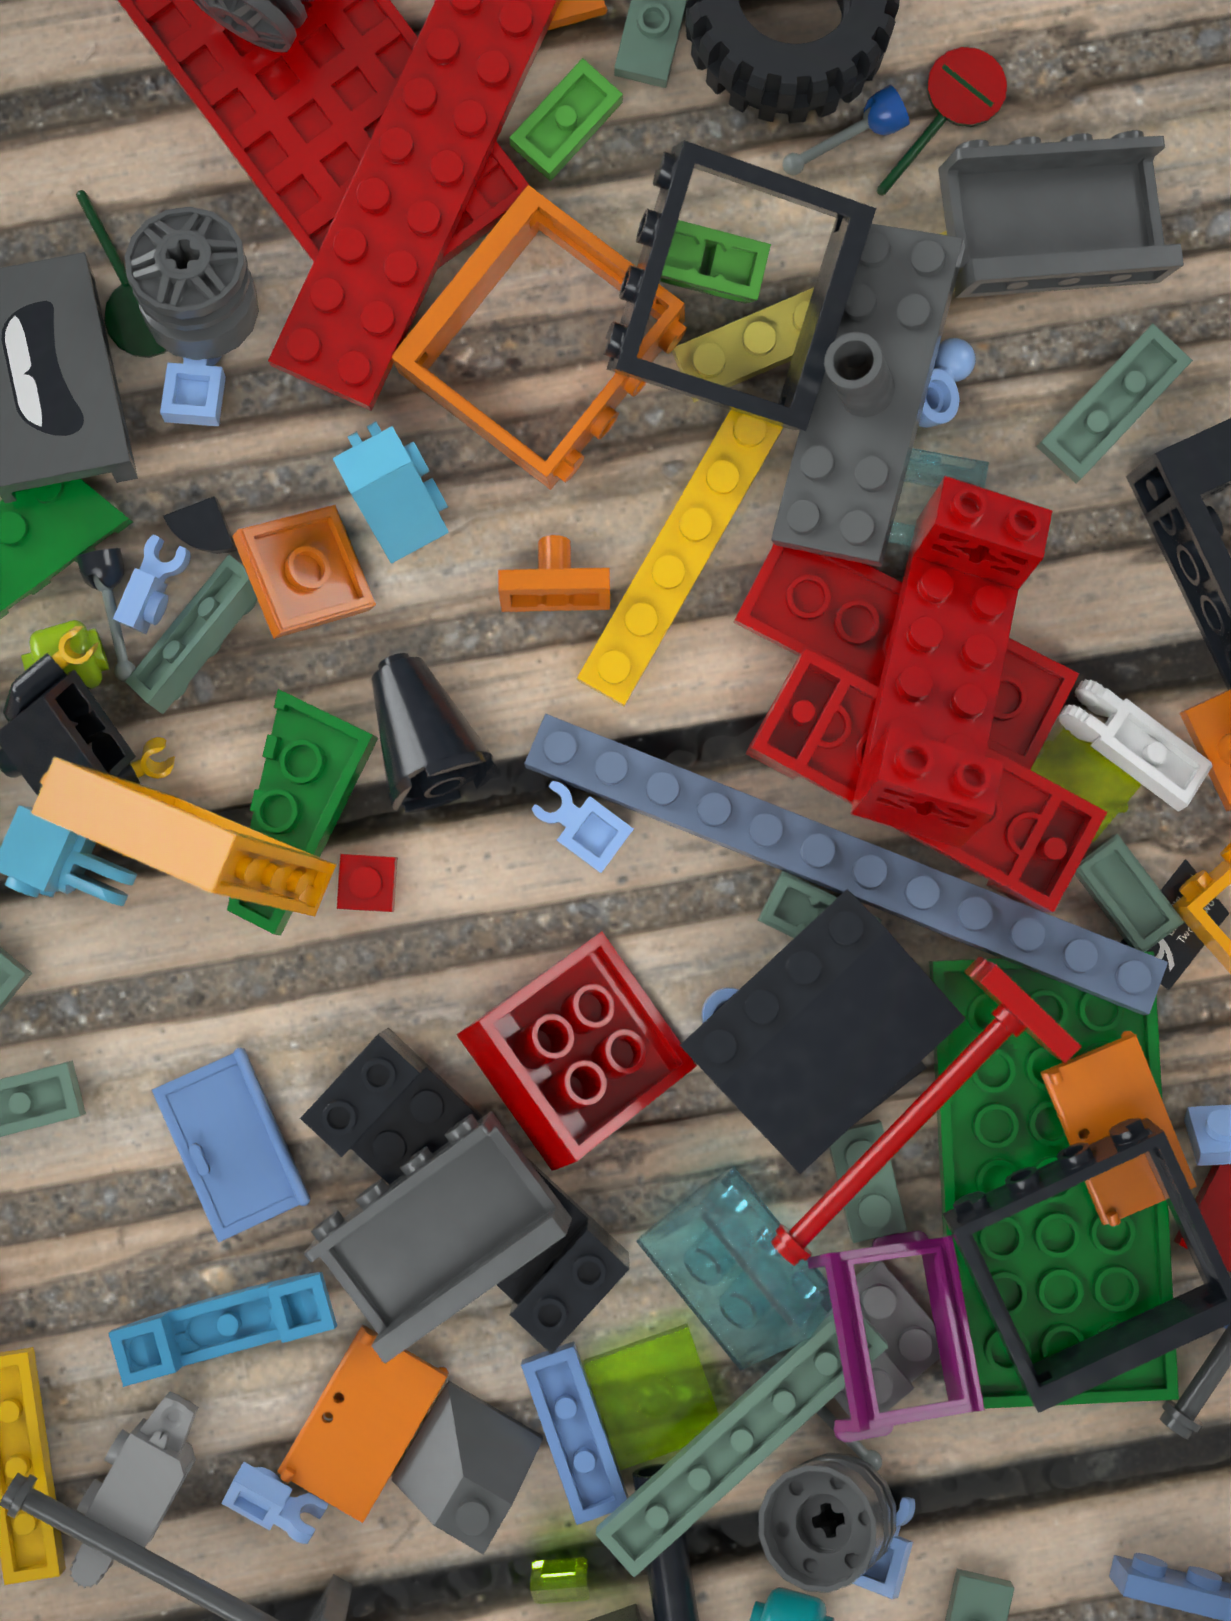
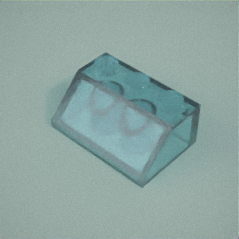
[636,1167,832,1371]

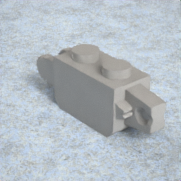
[70,1391,199,1589]

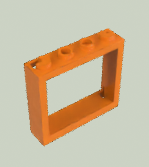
[392,185,687,490]

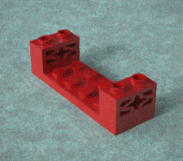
[850,476,1053,848]
[745,648,1108,913]

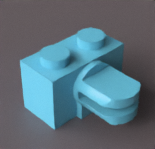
[332,421,449,564]
[0,805,137,906]

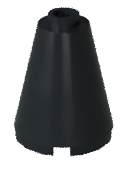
[371,653,497,813]

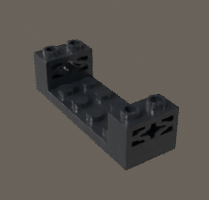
[1126,418,1231,690]
[300,1028,630,1354]

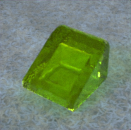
[530,1557,590,1604]

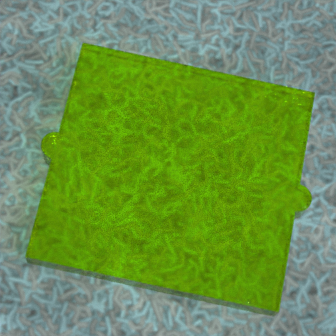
[1031,727,1142,842]

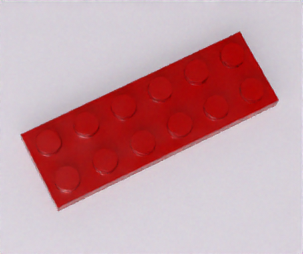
[733,544,1079,770]

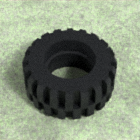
[685,0,900,123]

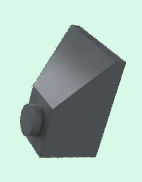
[391,1380,543,1555]

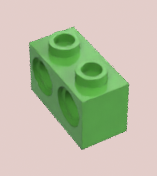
[660,220,771,304]

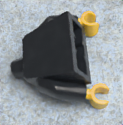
[0,626,175,795]

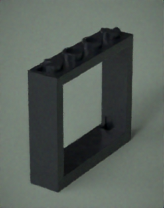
[603,140,876,431]
[942,1118,1231,1413]

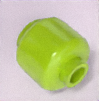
[21,620,109,690]

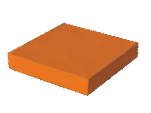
[232,505,376,639]

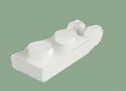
[1058,679,1213,812]

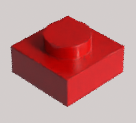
[337,854,398,912]

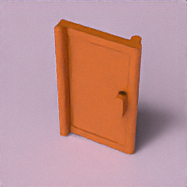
[1041,1031,1197,1226]
[277,1325,449,1523]

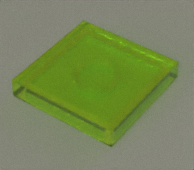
[584,1323,720,1471]

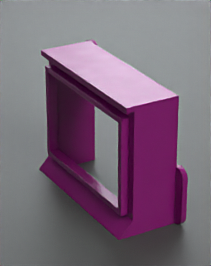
[807,1231,985,1442]

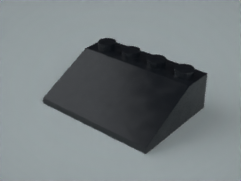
[680,889,966,1174]

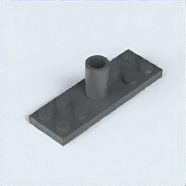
[771,224,965,567]

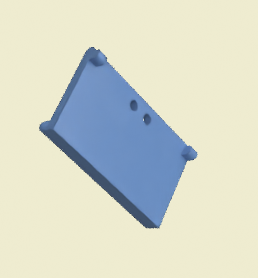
[152,1048,311,1242]

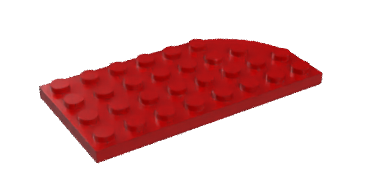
[116,0,530,269]

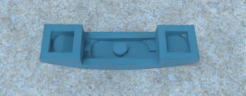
[108,1272,337,1387]

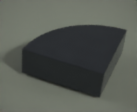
[163,496,237,554]

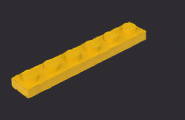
[577,410,784,707]

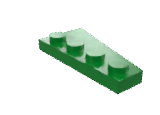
[0,479,133,619]
[227,689,378,936]

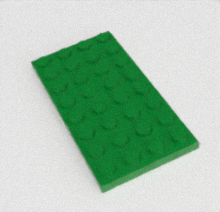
[929,951,1179,1409]

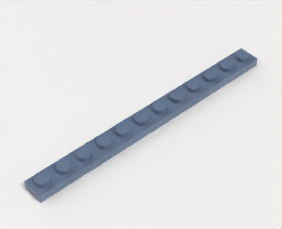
[524,714,1168,1016]

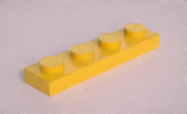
[0,1347,66,1585]

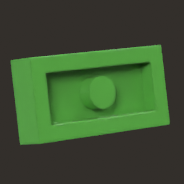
[509,58,623,181]

